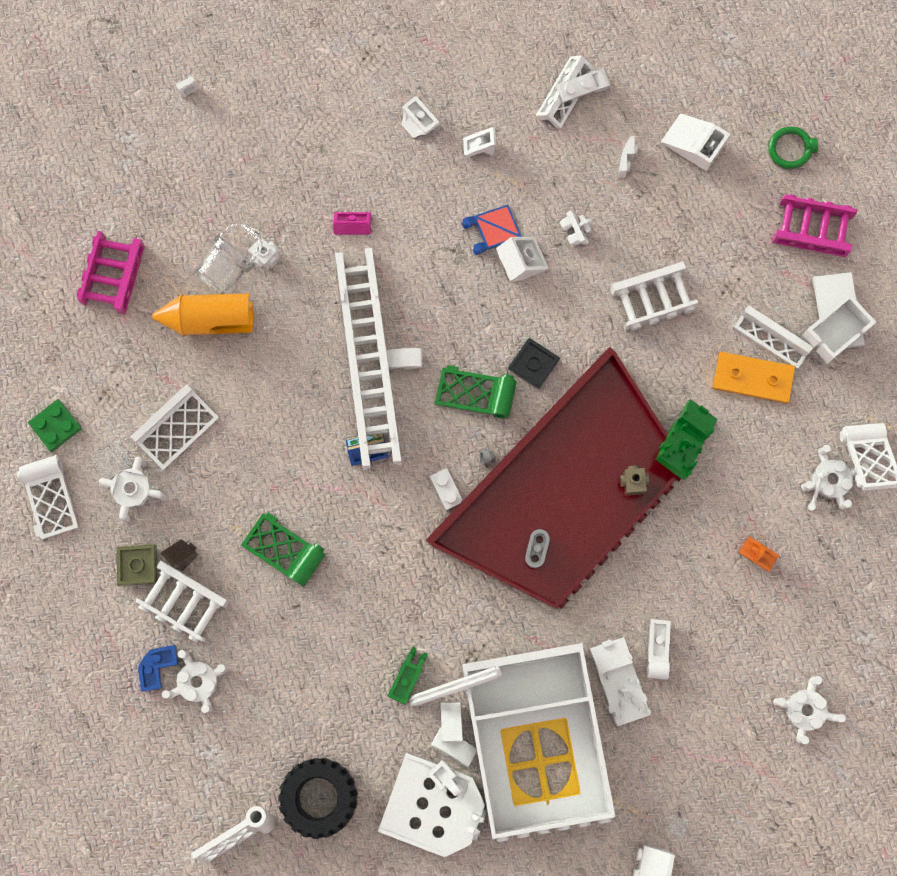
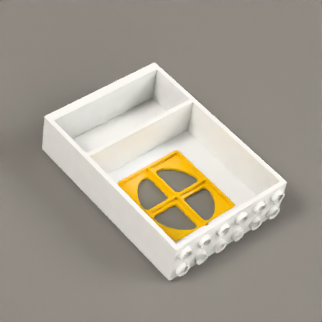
[462,643,615,842]

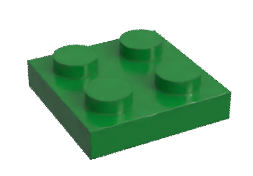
[28,399,82,452]

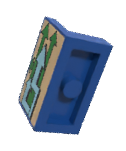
[346,434,389,466]

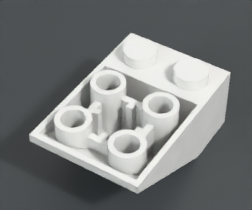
[660,113,730,172]

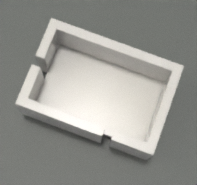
[802,294,876,364]

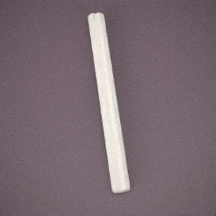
[408,667,502,707]

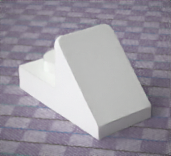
[463,127,496,157]

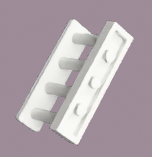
[610,262,699,331]
[136,560,230,643]

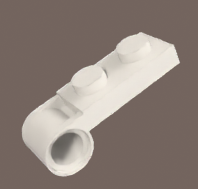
[557,68,611,103]
[647,619,671,680]

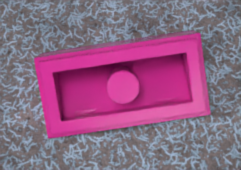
[333,212,371,235]

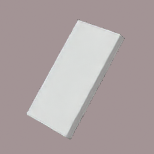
[812,272,865,348]

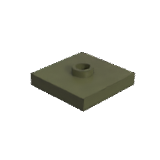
[117,544,157,586]

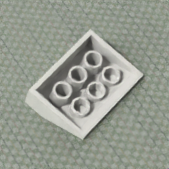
[633,844,675,876]

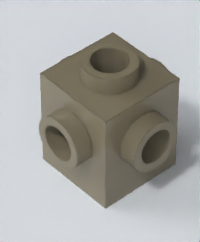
[620,466,649,496]

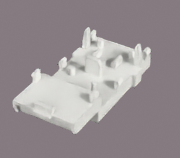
[590,637,651,727]

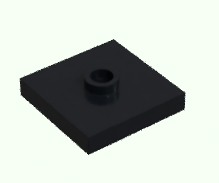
[508,338,560,390]

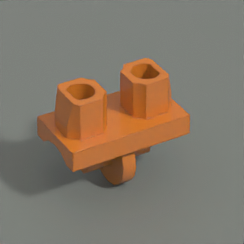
[738,536,780,572]

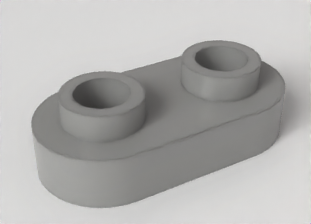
[525,529,550,569]

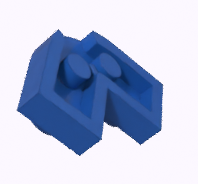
[138,645,179,692]

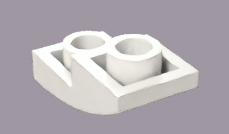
[618,136,638,178]
[386,348,423,370]
[440,702,462,743]
[431,728,477,767]

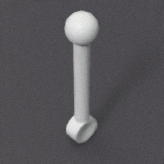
[808,472,825,511]

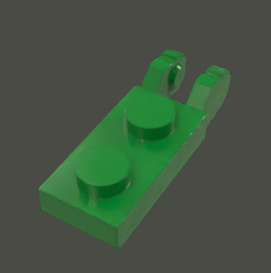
[387,647,428,705]

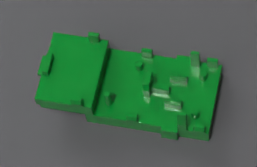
[656,399,717,480]

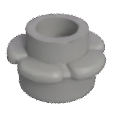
[480,448,495,467]

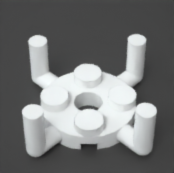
[801,445,869,510]
[99,457,167,523]
[162,650,228,713]
[773,676,846,744]

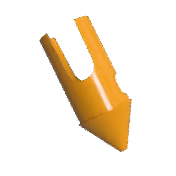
[152,293,254,337]

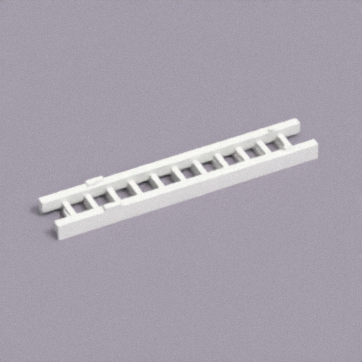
[335,248,402,470]

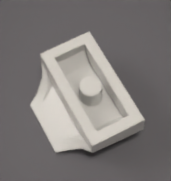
[401,96,440,138]

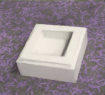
[176,76,198,98]

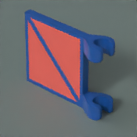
[462,205,522,255]

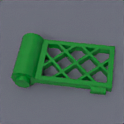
[435,365,517,419]
[241,512,326,587]

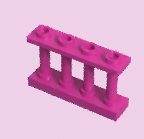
[772,194,857,257]
[77,231,145,314]

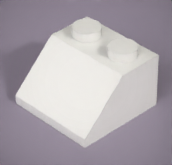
[496,236,549,281]

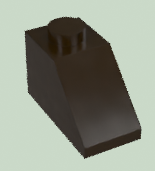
[160,539,198,571]

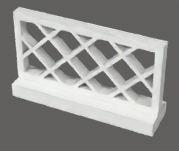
[130,384,219,470]

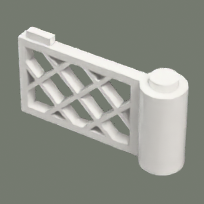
[840,423,897,491]
[17,455,80,540]
[191,806,275,864]

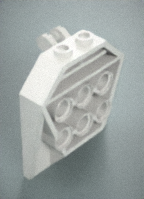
[378,753,487,857]

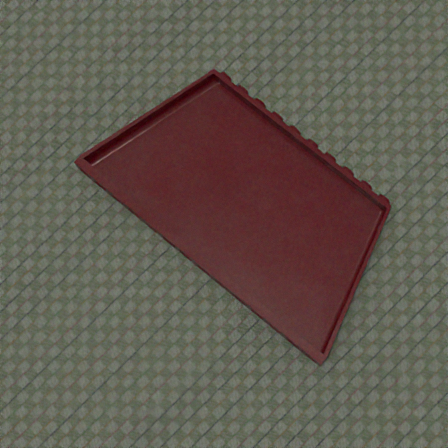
[426,347,681,609]

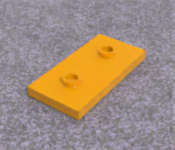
[712,351,795,404]

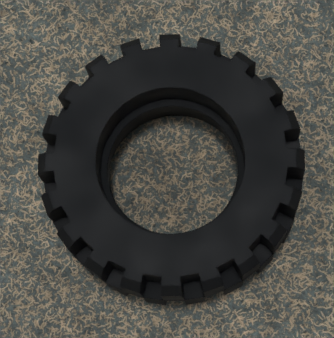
[278,758,358,839]

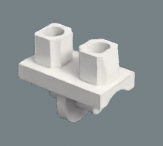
[560,211,593,247]

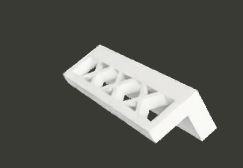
[536,56,595,129]
[733,305,813,370]

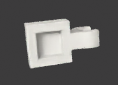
[428,760,463,796]

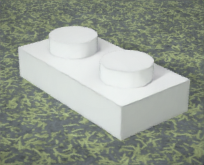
[430,468,463,511]

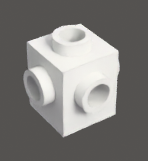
[248,237,280,270]

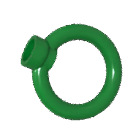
[768,126,818,169]

